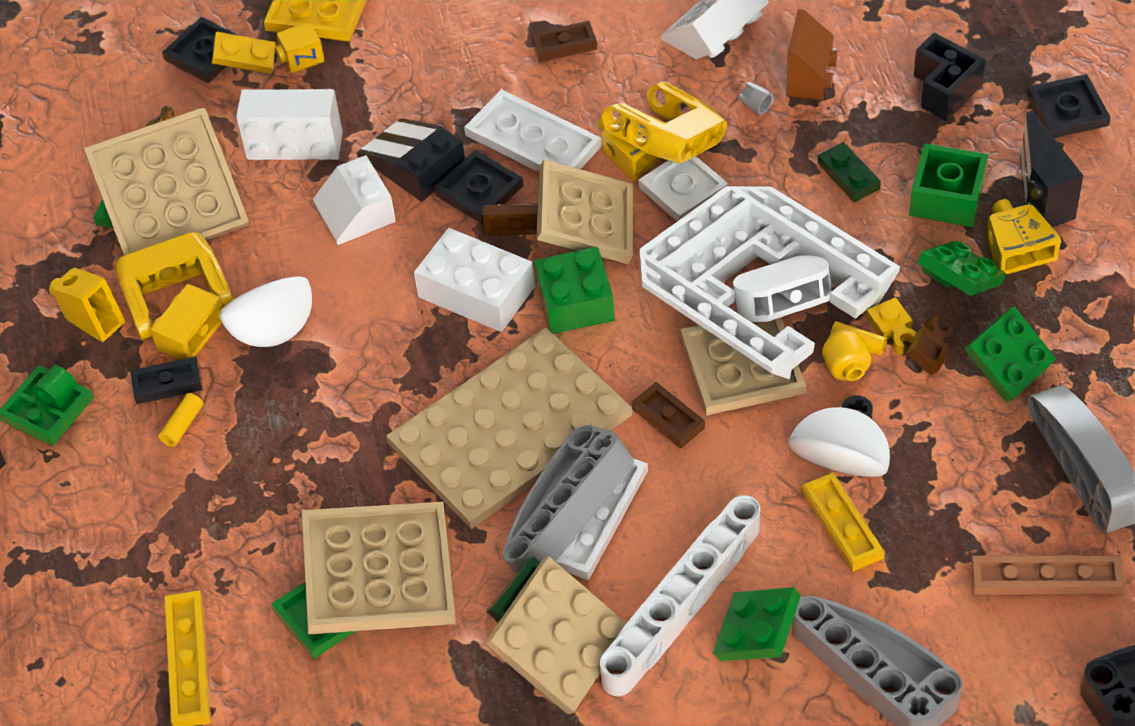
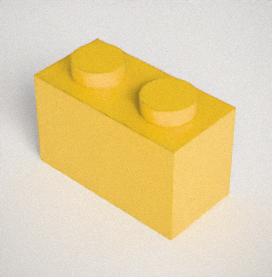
[150,284,223,360]

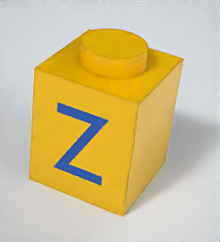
[275,22,325,73]

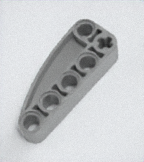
[1028,385,1135,534]
[502,425,634,574]
[792,596,963,726]

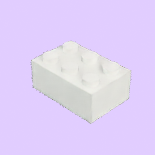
[236,89,343,160]
[414,228,535,332]

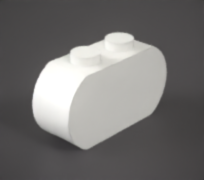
[733,255,832,322]

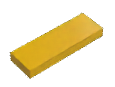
[801,472,885,572]

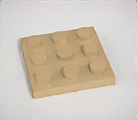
[537,159,633,264]
[680,317,806,416]
[484,556,626,714]

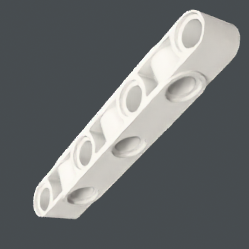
[600,495,760,696]

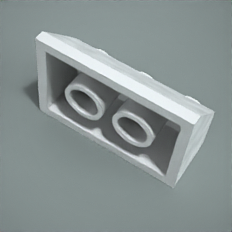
[660,0,769,59]

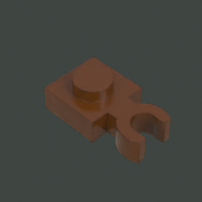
[906,314,953,375]

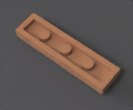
[971,555,1124,595]

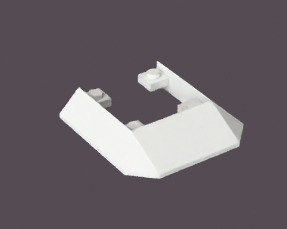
[639,186,900,379]

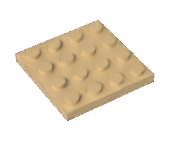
[84,107,249,256]
[302,502,456,634]

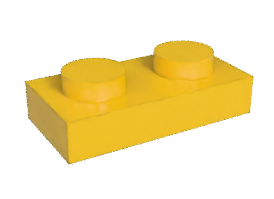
[212,32,276,74]

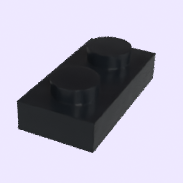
[130,356,203,404]

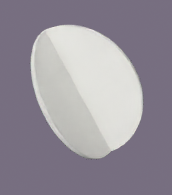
[219,277,312,347]
[788,407,890,477]

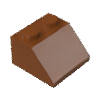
[787,9,838,100]

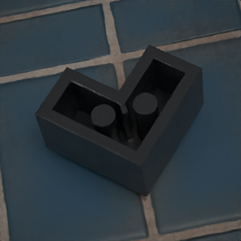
[914,32,986,121]

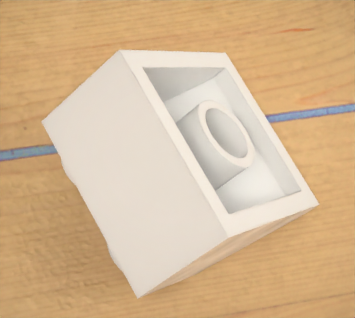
[313,155,396,245]

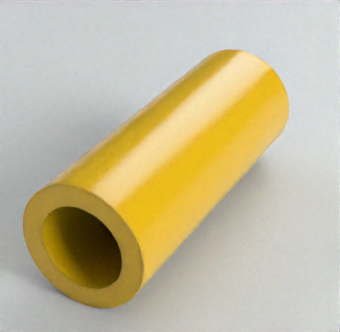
[830,321,887,357]
[158,393,204,447]

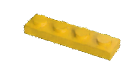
[164,590,211,726]

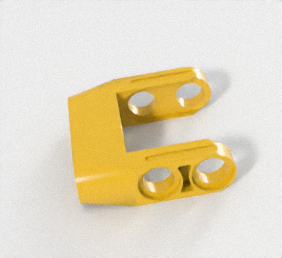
[601,82,728,164]
[115,232,233,340]

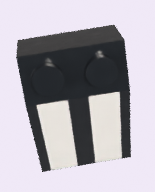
[1020,111,1083,228]
[357,118,465,202]

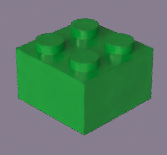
[909,143,988,227]
[534,246,615,334]

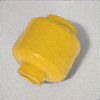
[822,330,871,381]

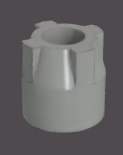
[739,82,773,115]

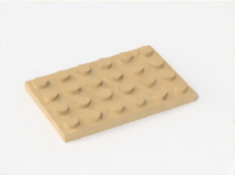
[386,328,632,529]

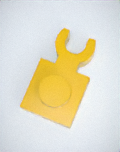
[866,297,916,355]

